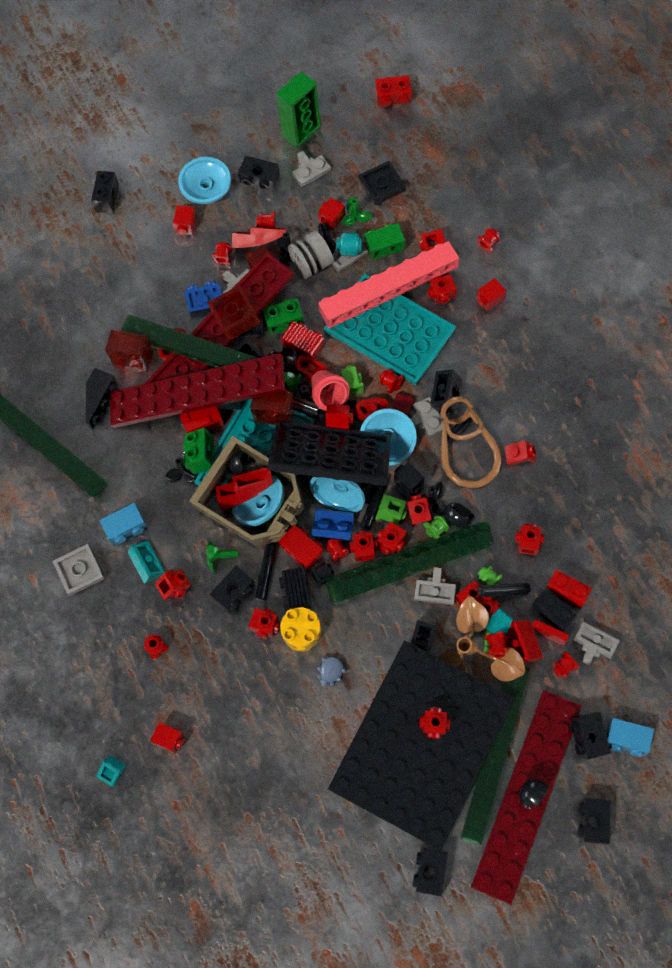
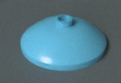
[178,157,231,204]
[360,408,417,466]
[232,475,285,526]
[309,476,365,513]

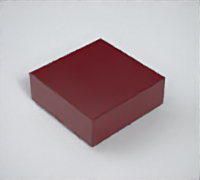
[391,393,415,416]

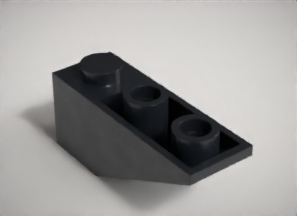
[86,368,118,430]

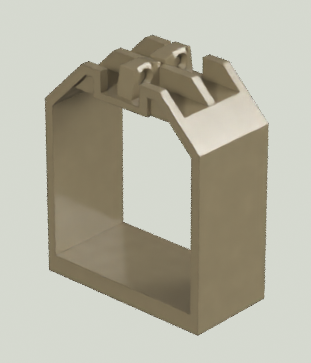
[189,436,304,547]

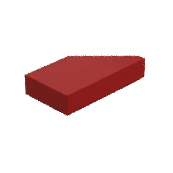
[532,619,569,646]

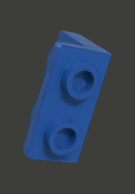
[184,281,223,313]
[311,509,354,540]

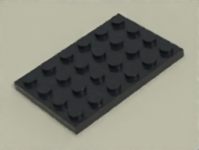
[267,420,391,486]

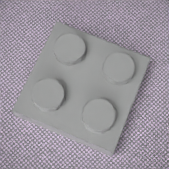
[53,544,105,596]

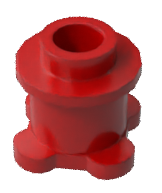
[256,211,276,227]
[477,228,500,253]
[212,242,233,265]
[380,369,404,394]
[325,538,350,563]
[485,632,508,658]
[144,634,168,659]
[552,652,579,679]

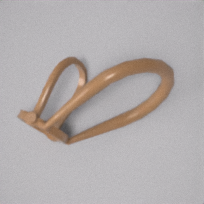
[440,396,502,488]

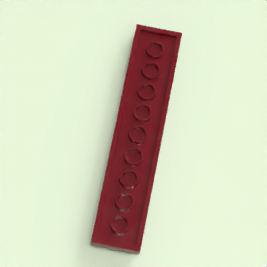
[144,252,295,384]
[110,353,285,428]
[470,690,582,905]

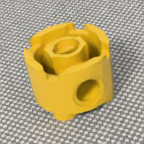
[280,607,321,652]

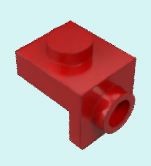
[504,440,537,466]

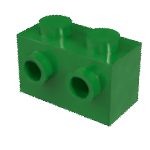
[364,223,405,260]
[262,298,304,335]
[183,428,214,475]

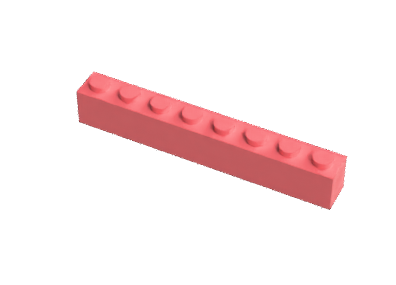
[318,241,459,329]

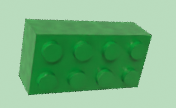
[276,71,321,148]

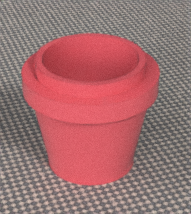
[311,370,350,411]

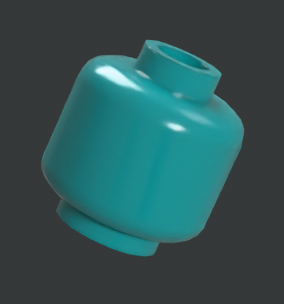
[336,232,362,257]

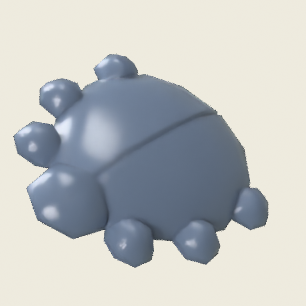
[317,657,347,686]

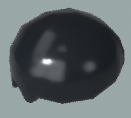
[268,347,297,370]
[444,502,475,529]
[519,778,549,810]

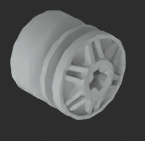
[288,230,334,279]

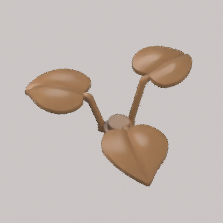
[438,596,525,682]

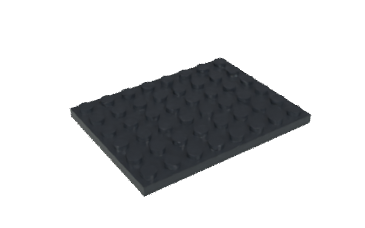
[327,640,515,851]

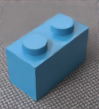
[99,503,147,545]
[606,718,654,758]

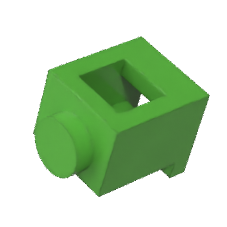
[341,365,364,396]
[375,494,407,525]

